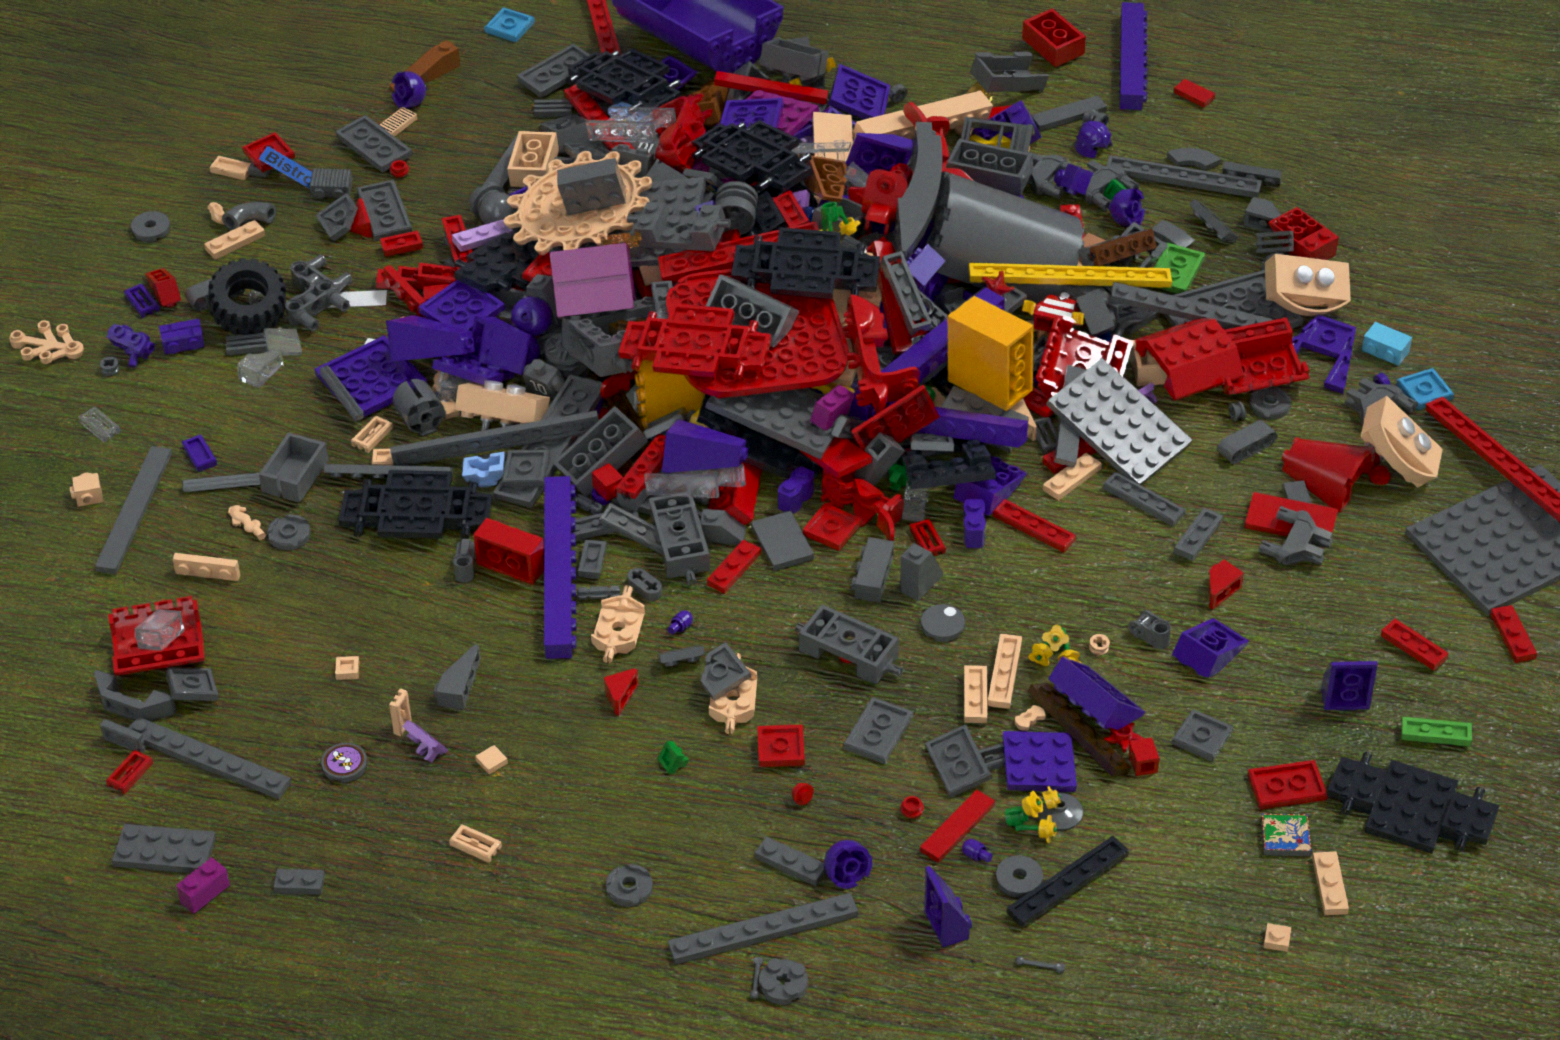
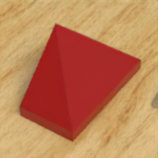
[350,198,372,238]

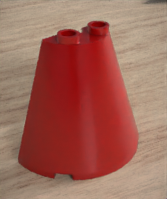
[1281,437,1380,513]

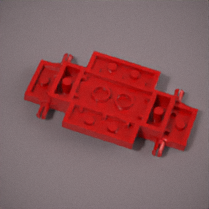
[618,303,772,380]

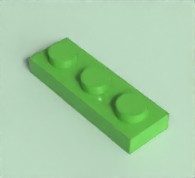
[1401,717,1472,747]

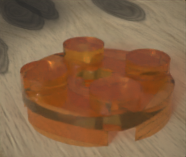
[600,232,642,248]

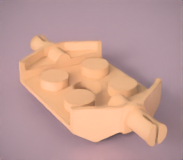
[591,586,645,663]
[709,653,757,734]

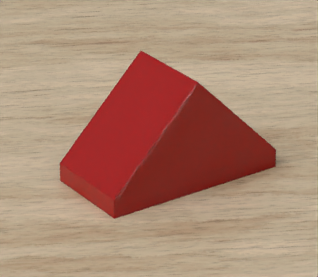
[604,668,639,716]

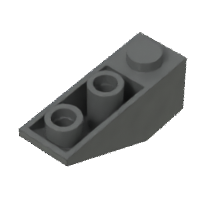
[853,432,905,486]

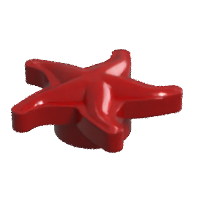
[981,271,1014,297]
[1104,722,1143,753]

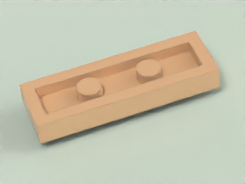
[204,220,266,260]
[1043,453,1102,501]
[172,553,240,581]
[964,665,987,723]
[1312,851,1349,915]

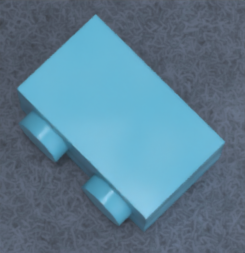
[1362,322,1412,366]

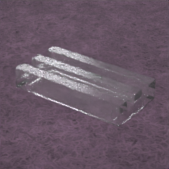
[78,407,121,442]

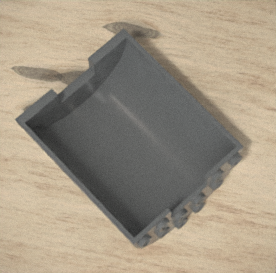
[925,171,1084,304]

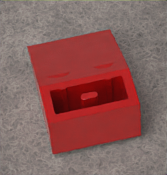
[1269,207,1339,260]

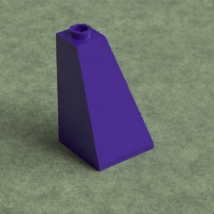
[386,315,475,361]
[662,419,748,473]

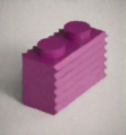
[810,385,854,431]
[177,858,230,914]

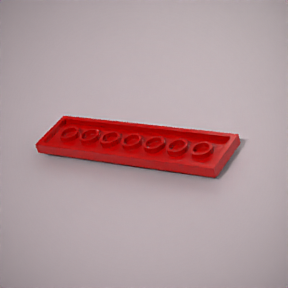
[658,221,819,284]

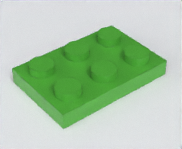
[1154,243,1205,294]

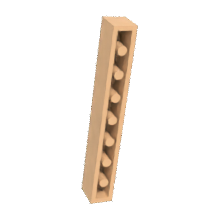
[852,91,993,139]

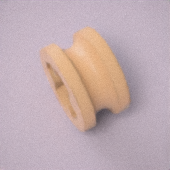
[1089,634,1110,655]

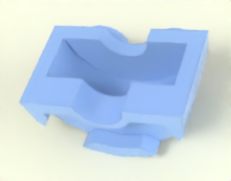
[462,452,505,487]

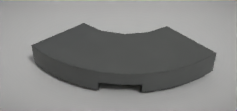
[1167,148,1221,171]

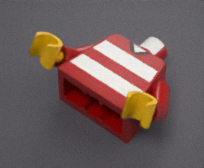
[1021,292,1084,333]

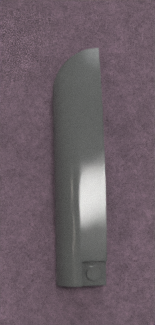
[894,122,942,261]

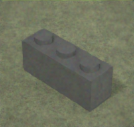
[851,537,894,603]

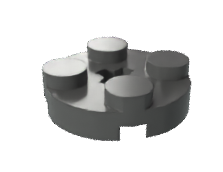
[759,958,808,1005]

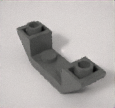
[94,670,177,721]

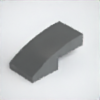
[1152,220,1195,248]

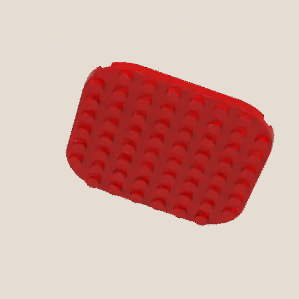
[666,269,849,398]

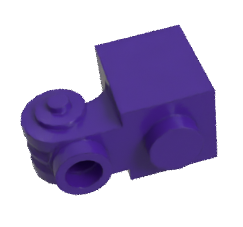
[1054,163,1093,195]

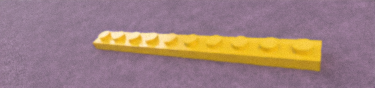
[968,263,1172,288]

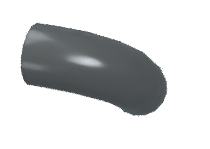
[222,202,276,230]

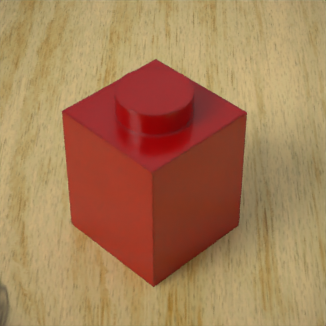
[592,463,624,501]
[1128,737,1159,776]

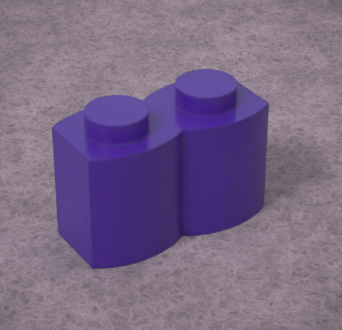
[778,466,814,514]
[963,499,986,548]

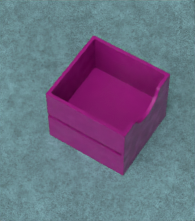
[550,243,636,320]

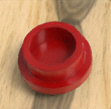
[390,160,409,178]
[1369,466,1391,485]
[792,783,814,806]
[901,796,924,818]

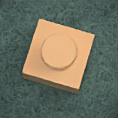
[1264,923,1291,952]

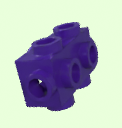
[106,324,155,368]

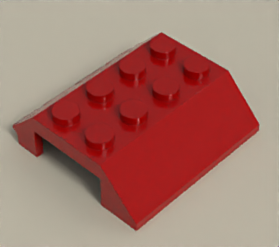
[1036,316,1133,399]
[1221,317,1310,395]
[1135,318,1243,401]
[108,596,206,676]

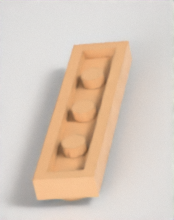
[988,634,1022,709]

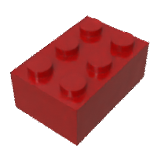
[1022,8,1086,67]
[473,518,545,585]

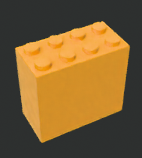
[947,296,1034,411]
[635,360,704,431]

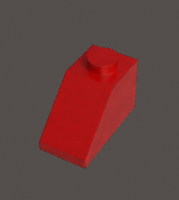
[1208,559,1244,610]

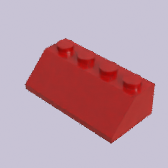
[708,462,762,525]

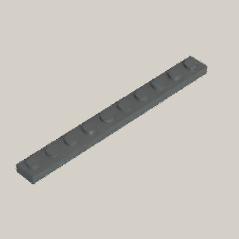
[390,411,599,466]

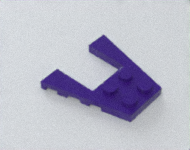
[1292,315,1356,394]

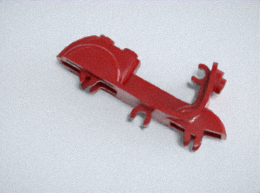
[650,93,713,172]
[861,163,913,236]
[842,294,920,414]

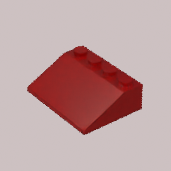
[851,384,940,451]

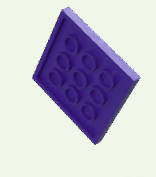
[314,335,427,417]

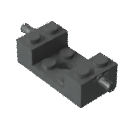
[627,202,731,251]
[649,491,710,586]
[795,605,904,684]

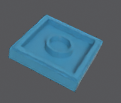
[484,7,535,42]
[1396,368,1454,411]

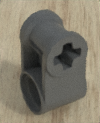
[1128,610,1171,649]

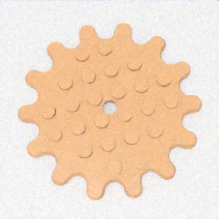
[503,151,652,255]

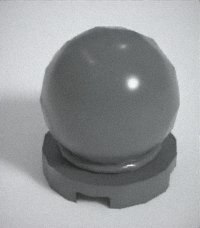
[469,182,517,225]

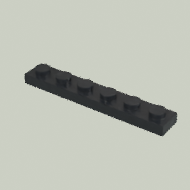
[1007,836,1129,928]

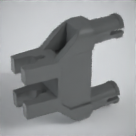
[1027,152,1082,200]
[1085,160,1140,211]
[1345,378,1418,425]
[1259,506,1333,565]

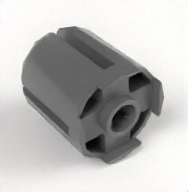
[393,379,446,436]

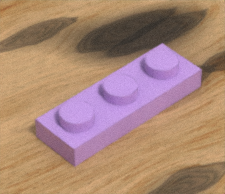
[452,220,513,252]

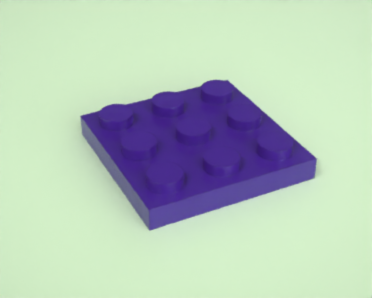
[828,64,891,120]
[720,98,784,128]
[419,280,505,331]
[432,353,515,385]
[1002,731,1077,792]

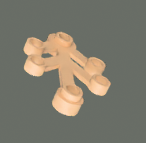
[9,320,84,364]

